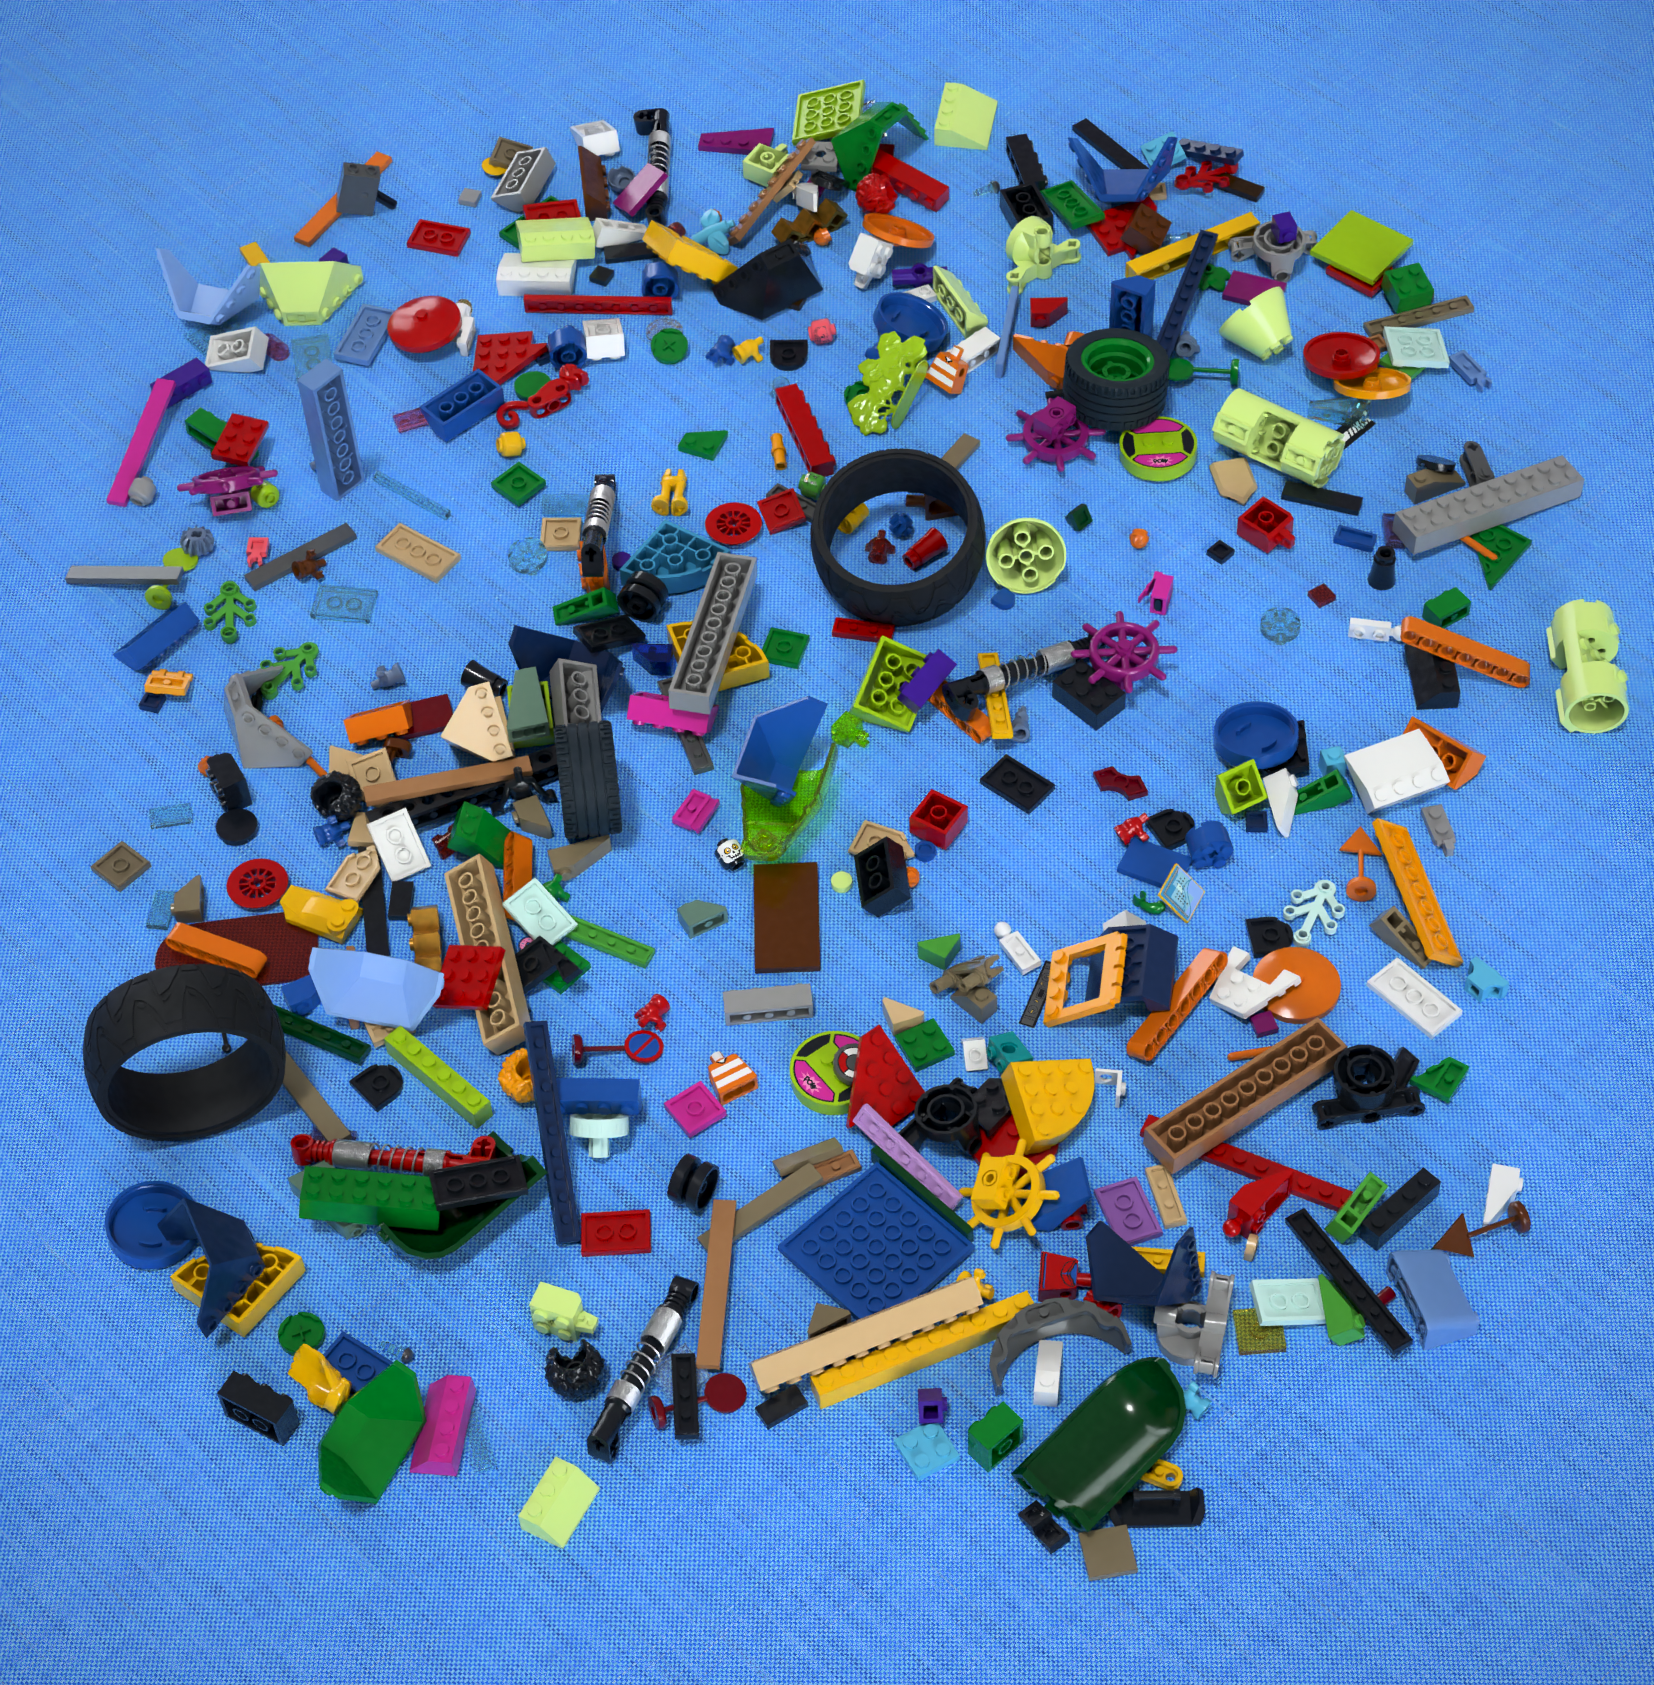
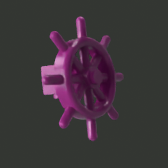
[1006,396,1106,472]
[177,466,278,516]
[1071,611,1178,693]

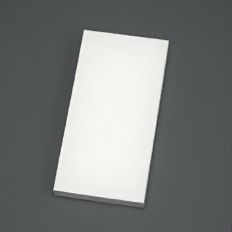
[1366,957,1463,1040]

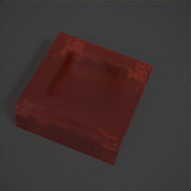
[1307,583,1336,609]

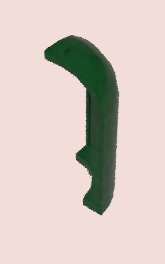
[374,1131,548,1260]
[1011,1357,1186,1532]

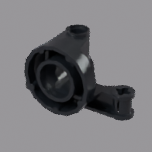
[1312,1045,1426,1130]
[899,1077,982,1155]

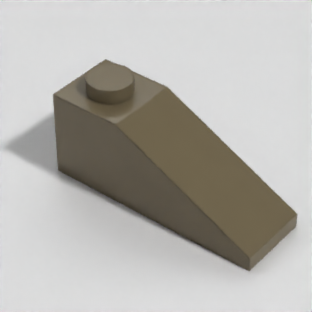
[1404,469,1466,505]
[547,835,612,881]
[1369,906,1432,969]

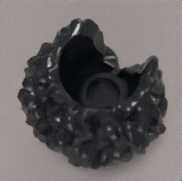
[310,770,363,822]
[544,1339,605,1399]

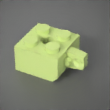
[742,143,789,187]
[529,1281,599,1342]

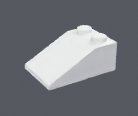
[570,120,620,156]
[582,318,625,361]
[205,326,269,373]

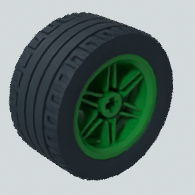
[1063,328,1170,431]
[554,720,622,839]

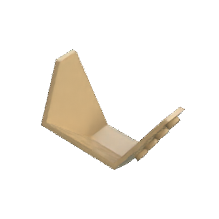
[440,681,516,763]

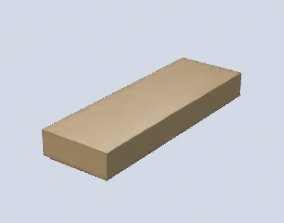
[1145,1164,1187,1229]

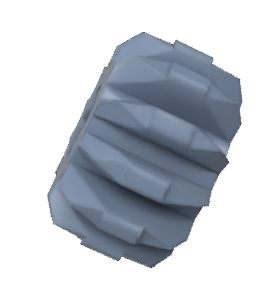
[180,526,214,558]

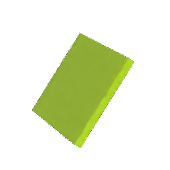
[792,80,866,146]
[1310,210,1414,286]

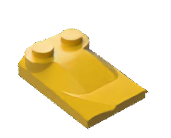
[280,885,363,944]

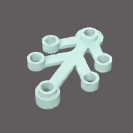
[1283,880,1345,948]

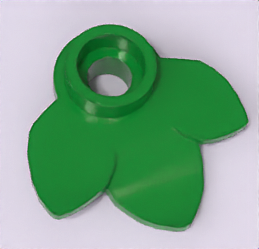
[1199,263,1231,292]

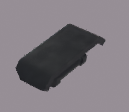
[1109,1487,1205,1528]

